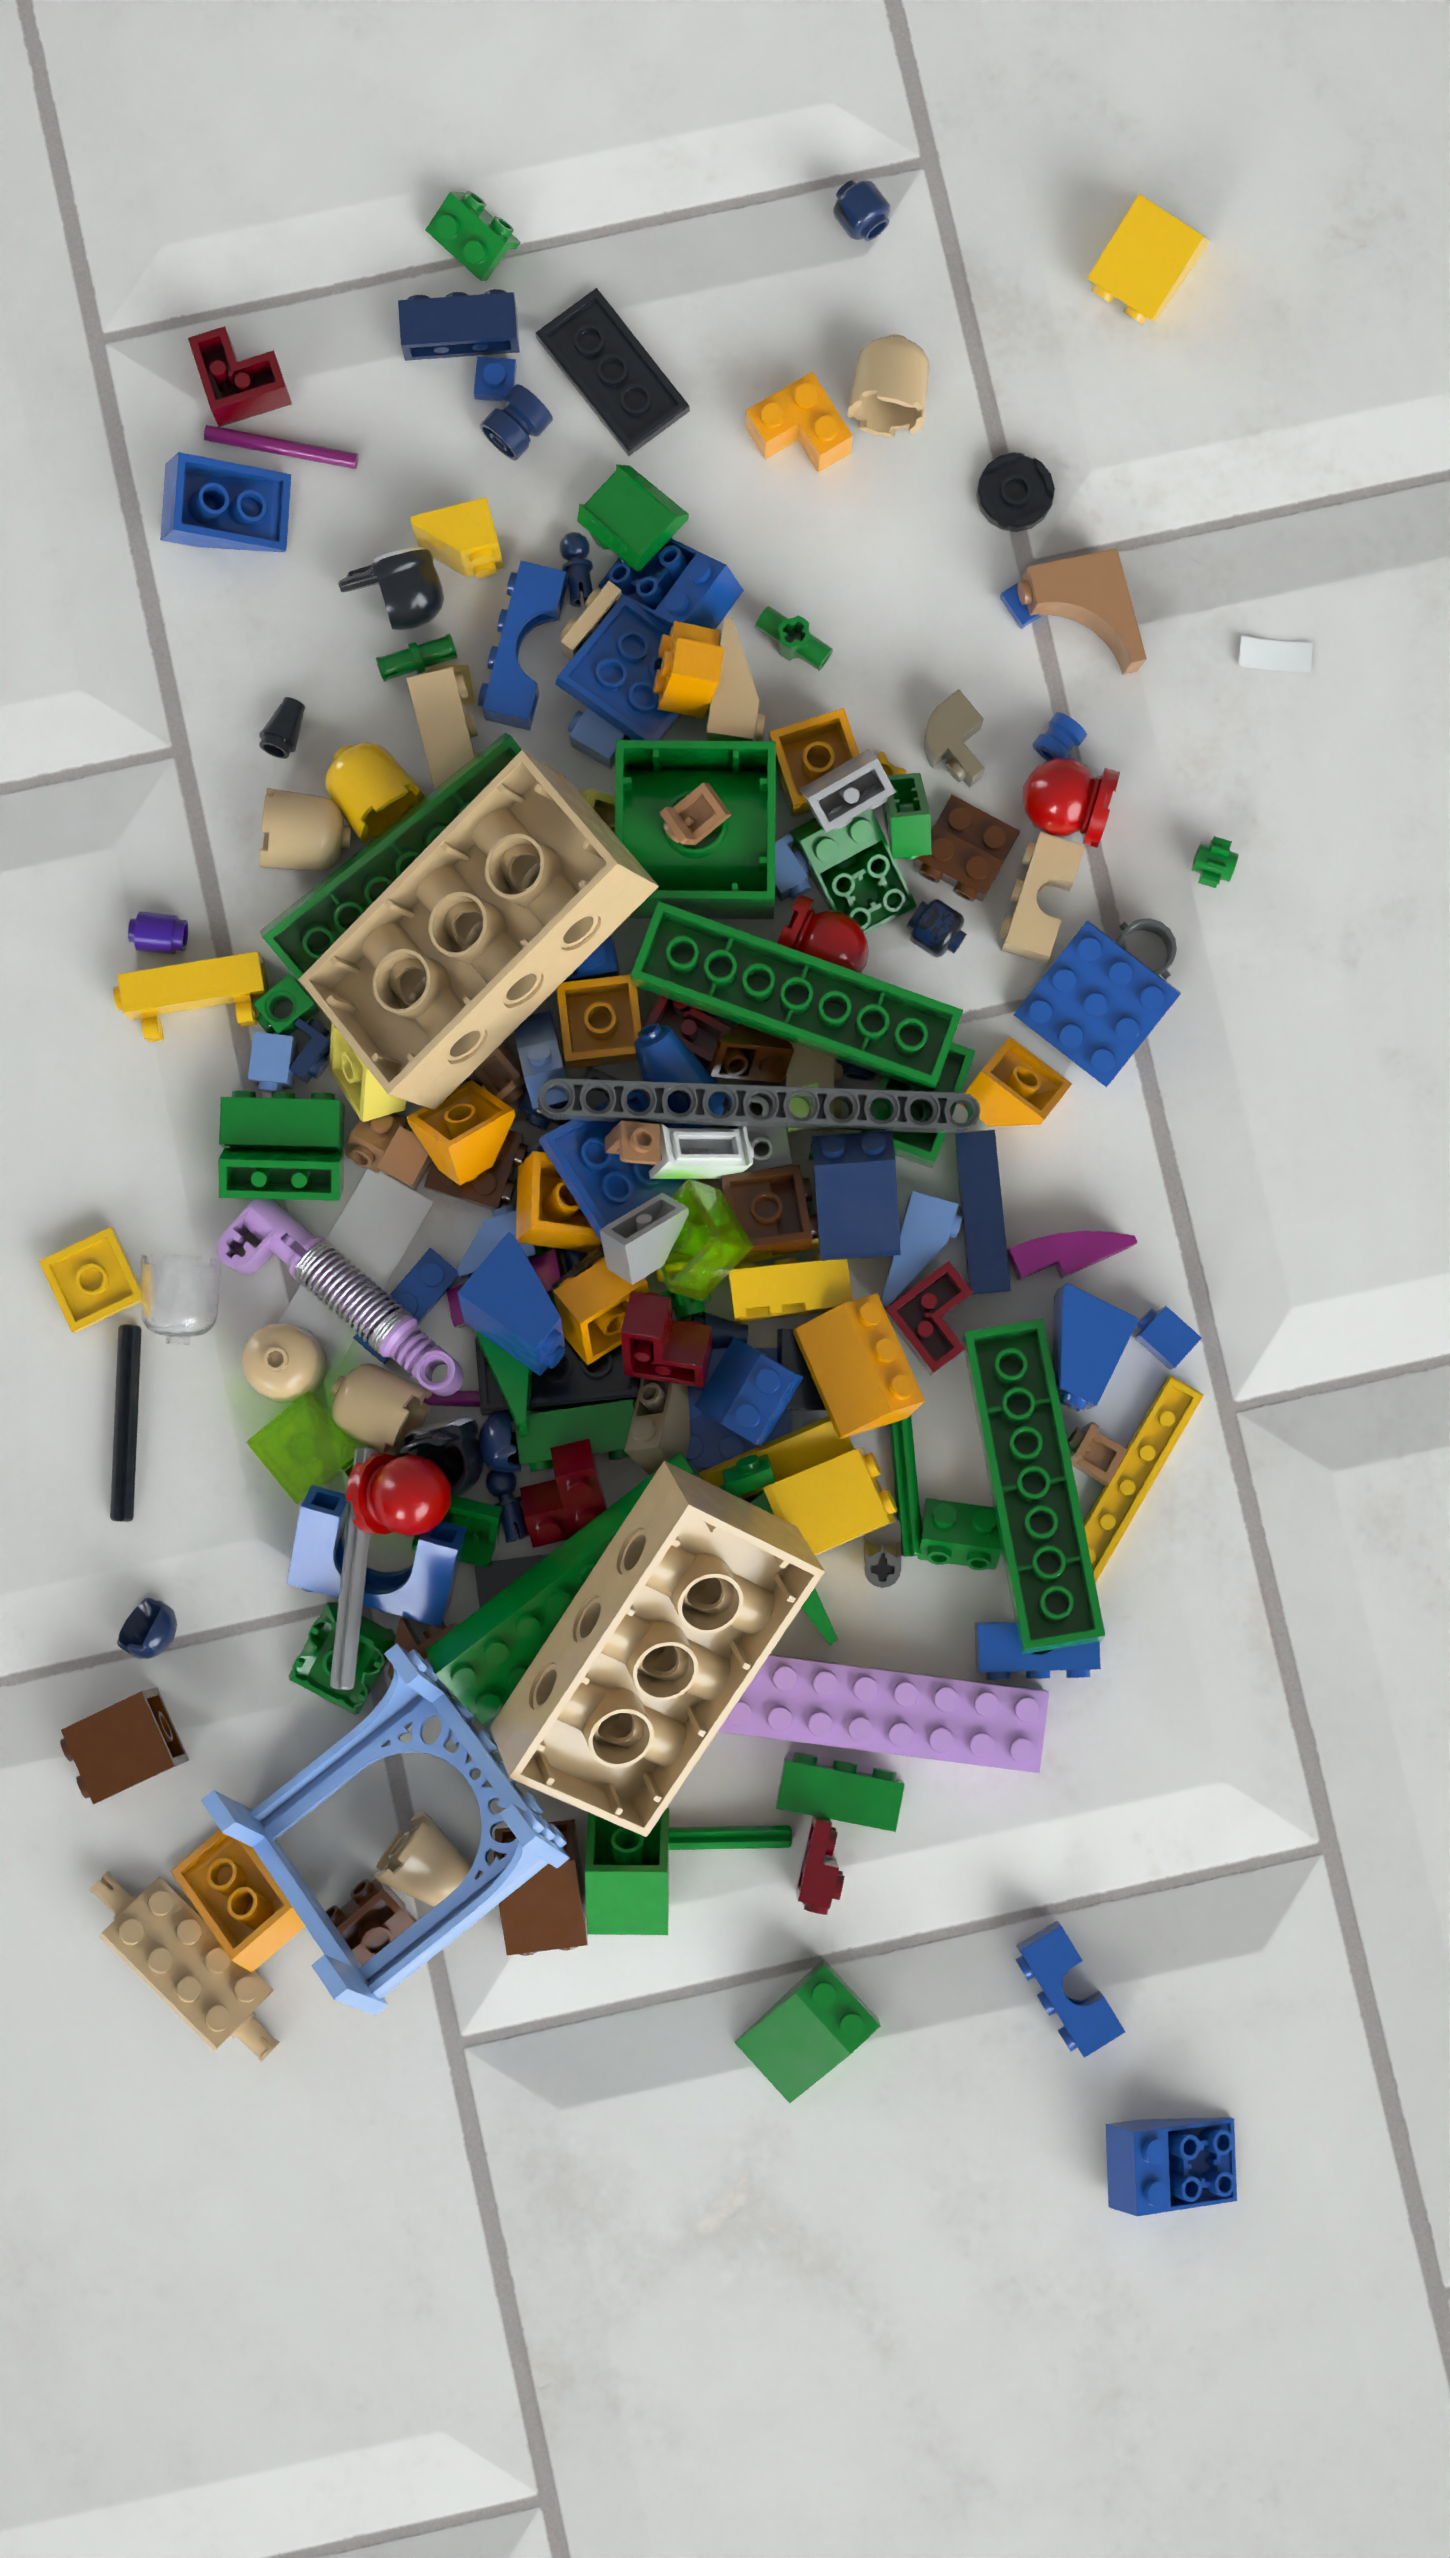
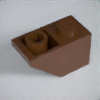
[708,1024,794,1083]

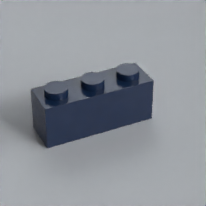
[398,289,520,361]

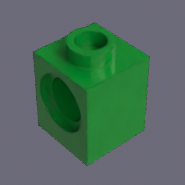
[253,974,320,1036]

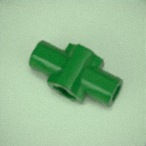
[755,606,833,671]

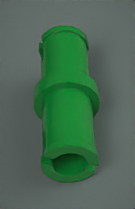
[376,634,458,682]

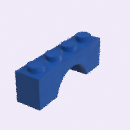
[478,561,568,731]

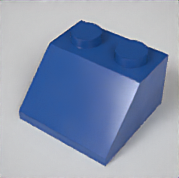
[695,1337,803,1446]

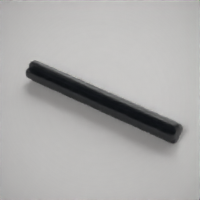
[110,1324,142,1522]

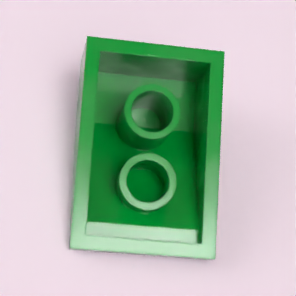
[735,1958,881,2103]

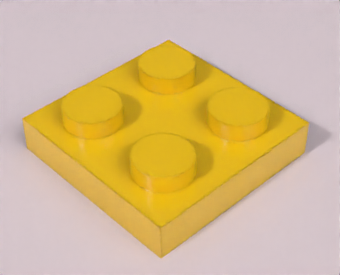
[39,1227,147,1333]

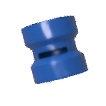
[1032,712,1087,761]

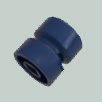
[480,384,553,461]

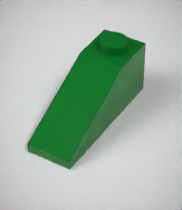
[473,1329,532,1437]

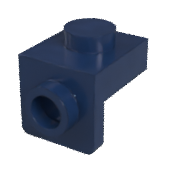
[289,1018,330,1084]

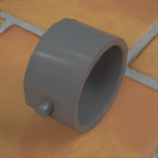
[1116,918,1177,980]

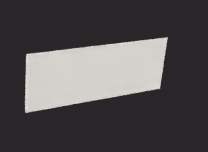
[278,1168,434,1369]

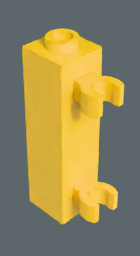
[113,951,269,1043]

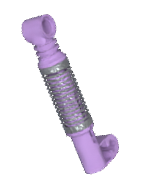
[217,1199,464,1396]

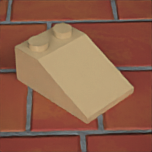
[706,617,766,741]

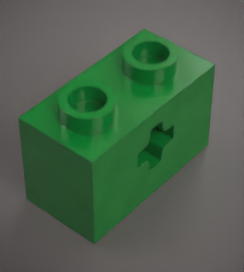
[882,773,932,859]

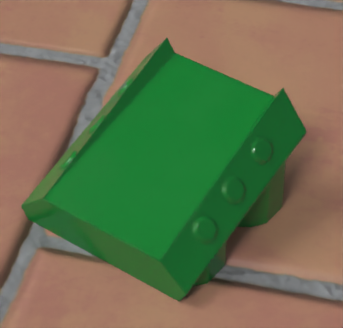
[577,464,689,571]
[288,1602,396,1715]

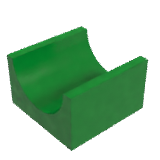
[615,740,776,919]

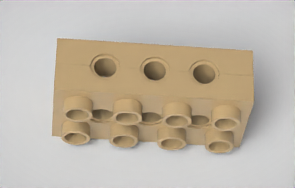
[298,750,659,1110]
[490,1461,825,1837]

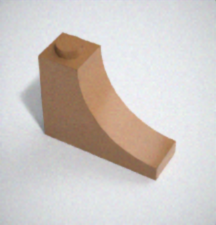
[1018,548,1147,675]

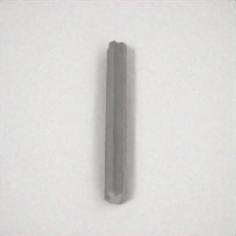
[330,1448,379,1690]

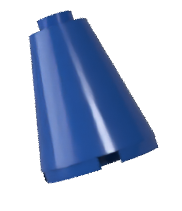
[634,1023,728,1129]

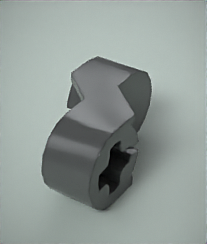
[864,1515,901,1588]

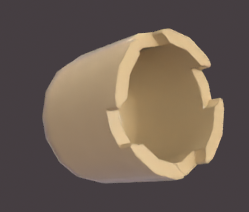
[847,334,930,437]
[259,788,351,872]
[242,1323,327,1403]
[330,1363,432,1458]

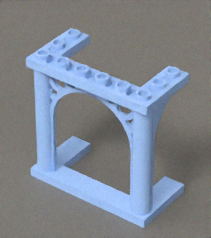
[201,1644,570,2015]

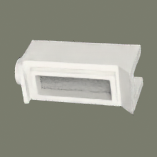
[649,1124,754,1179]

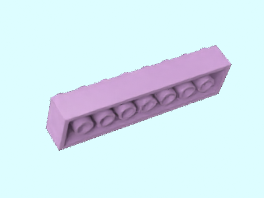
[718,1654,1049,1773]

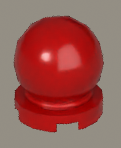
[1022,758,1120,848]
[777,894,869,973]
[346,1453,451,1536]

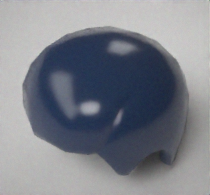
[478,1411,521,1473]
[117,1598,178,1659]

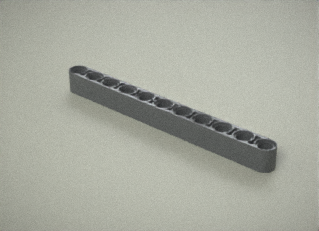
[537,1078,980,1133]

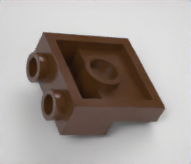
[914,795,1020,902]
[424,1130,529,1210]
[721,1165,819,1255]
[325,1879,417,1965]

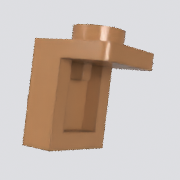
[659,782,731,845]
[473,1042,525,1106]
[345,1113,407,1173]
[605,1121,661,1165]
[1068,1422,1127,1485]

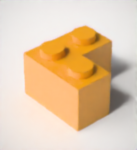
[745,371,853,472]
[653,621,724,719]

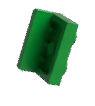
[425,191,521,281]
[412,1496,503,1568]
[918,1498,1002,1570]

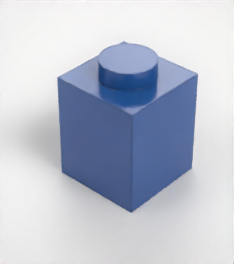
[1135,1306,1202,1370]

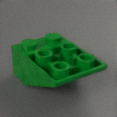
[789,810,917,934]

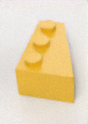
[728,1254,853,1323]

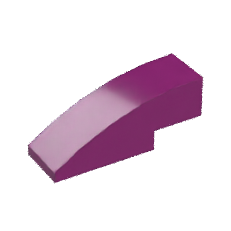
[1007,1231,1138,1280]

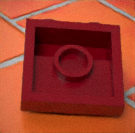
[796,1816,845,1915]

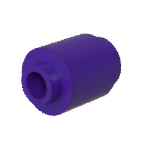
[128,911,188,954]

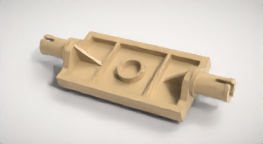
[89,1871,280,2062]

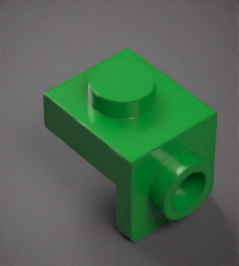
[718,1454,776,1499]

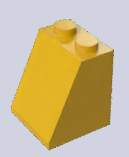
[1087,194,1211,324]
[763,1448,897,1556]

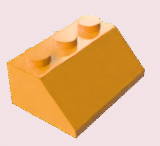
[793,1293,925,1439]

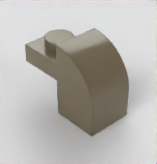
[924,689,985,788]

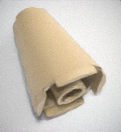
[373,1812,479,1907]

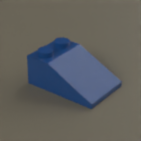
[160,452,291,552]

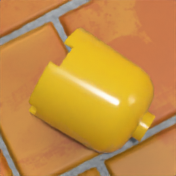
[325,742,425,843]

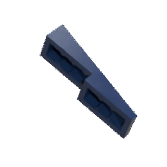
[955,1129,1011,1294]

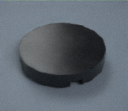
[976,452,1055,532]

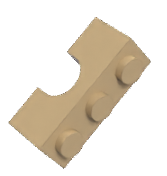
[998,832,1085,964]

